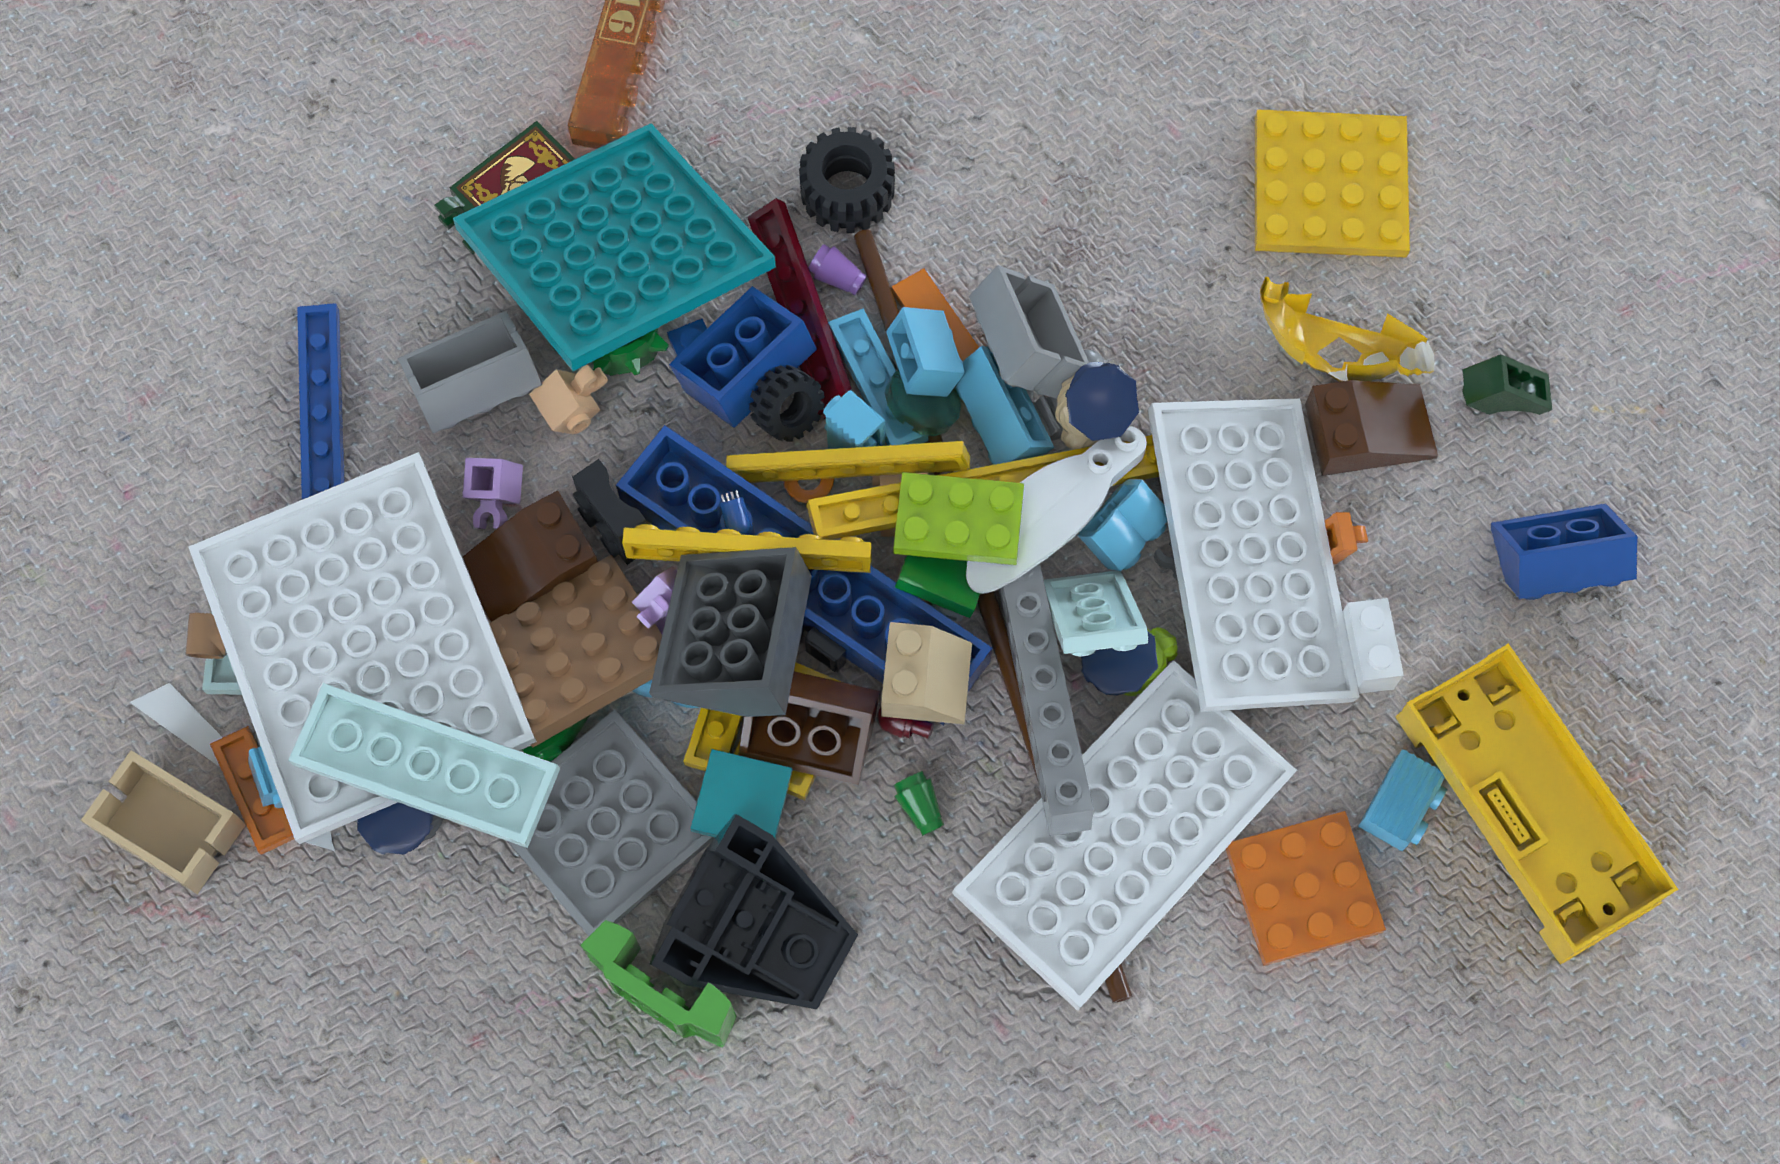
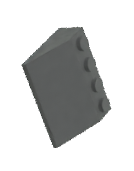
[649,547,812,717]

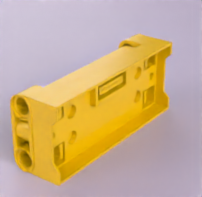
[1395,643,1679,965]

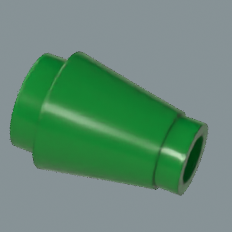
[893,771,944,836]

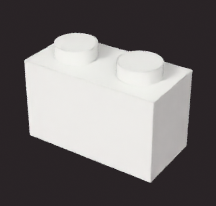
[1343,598,1404,694]

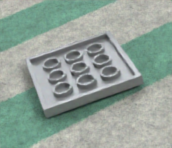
[507,709,715,936]

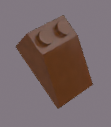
[1305,380,1438,476]
[462,490,598,622]

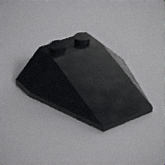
[650,814,858,1009]

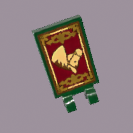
[434,121,575,255]

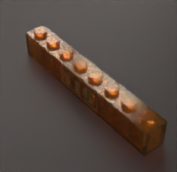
[567,0,665,149]

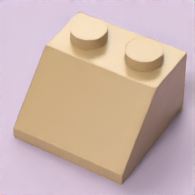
[881,622,972,724]

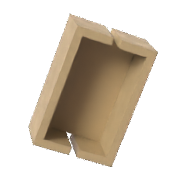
[80,750,246,895]

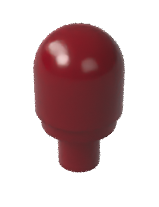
[877,707,934,739]

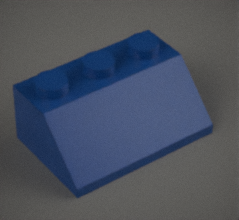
[1491,503,1638,600]

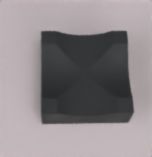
[572,459,647,565]

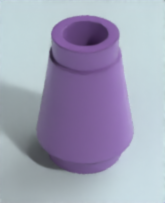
[808,244,867,296]

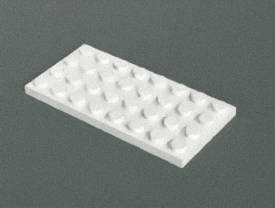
[1148,398,1360,712]
[952,660,1297,1011]

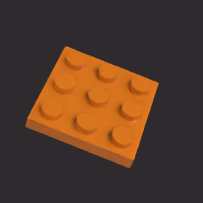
[1225,811,1386,966]

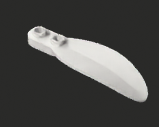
[966,426,1147,594]

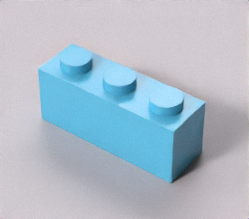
[955,346,1054,465]

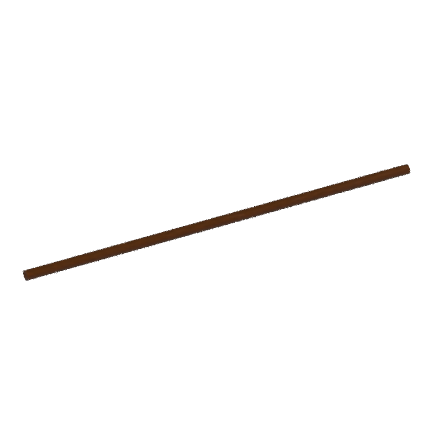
[854,229,1133,1003]

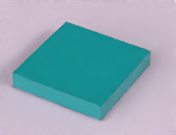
[690,749,793,839]

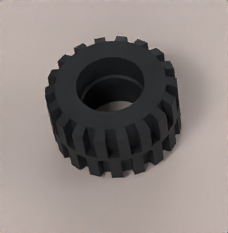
[799,127,895,233]

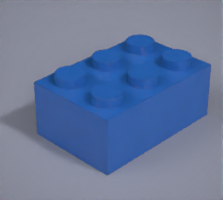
[669,286,817,428]

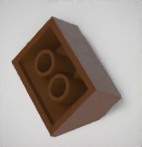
[738,671,880,785]

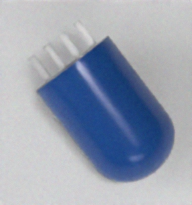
[720,491,751,535]

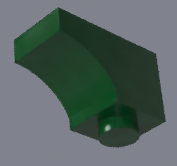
[1462,354,1552,415]

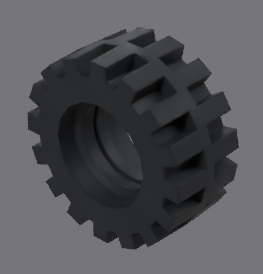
[749,365,825,442]

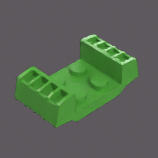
[580,920,736,1048]

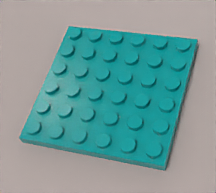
[453,123,776,371]

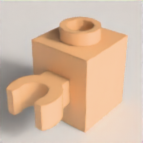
[529,365,608,434]

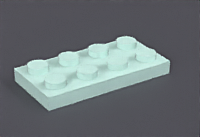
[1044,570,1148,656]

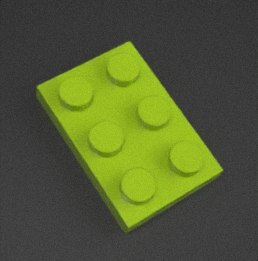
[893,472,1024,565]

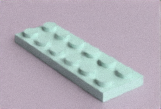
[288,683,560,848]

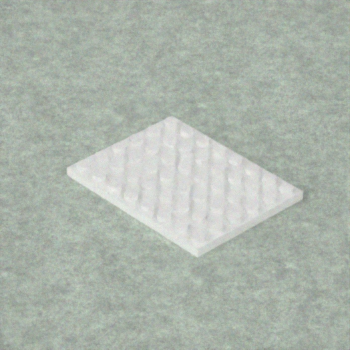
[188,452,537,844]

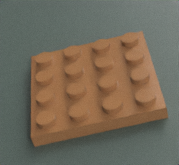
[489,555,662,748]

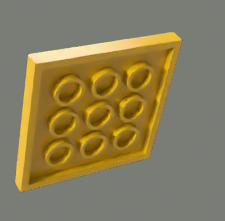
[1255,109,1410,258]

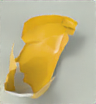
[1260,277,1435,382]

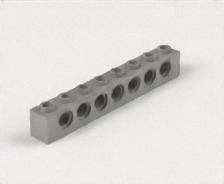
[998,564,1094,836]

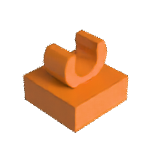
[1325,512,1368,564]

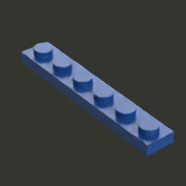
[297,303,344,500]

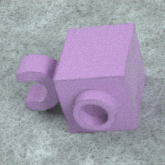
[463,458,523,529]
[632,566,677,635]

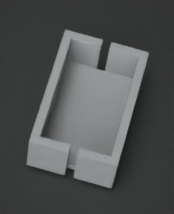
[969,265,1089,399]
[398,311,542,433]

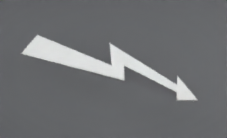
[130,683,334,851]

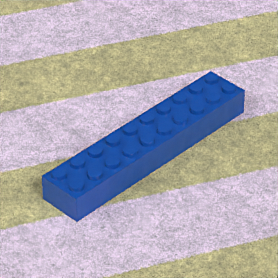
[616,425,992,726]

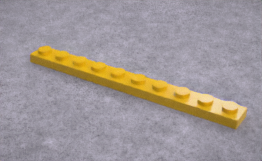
[806,435,1159,540]

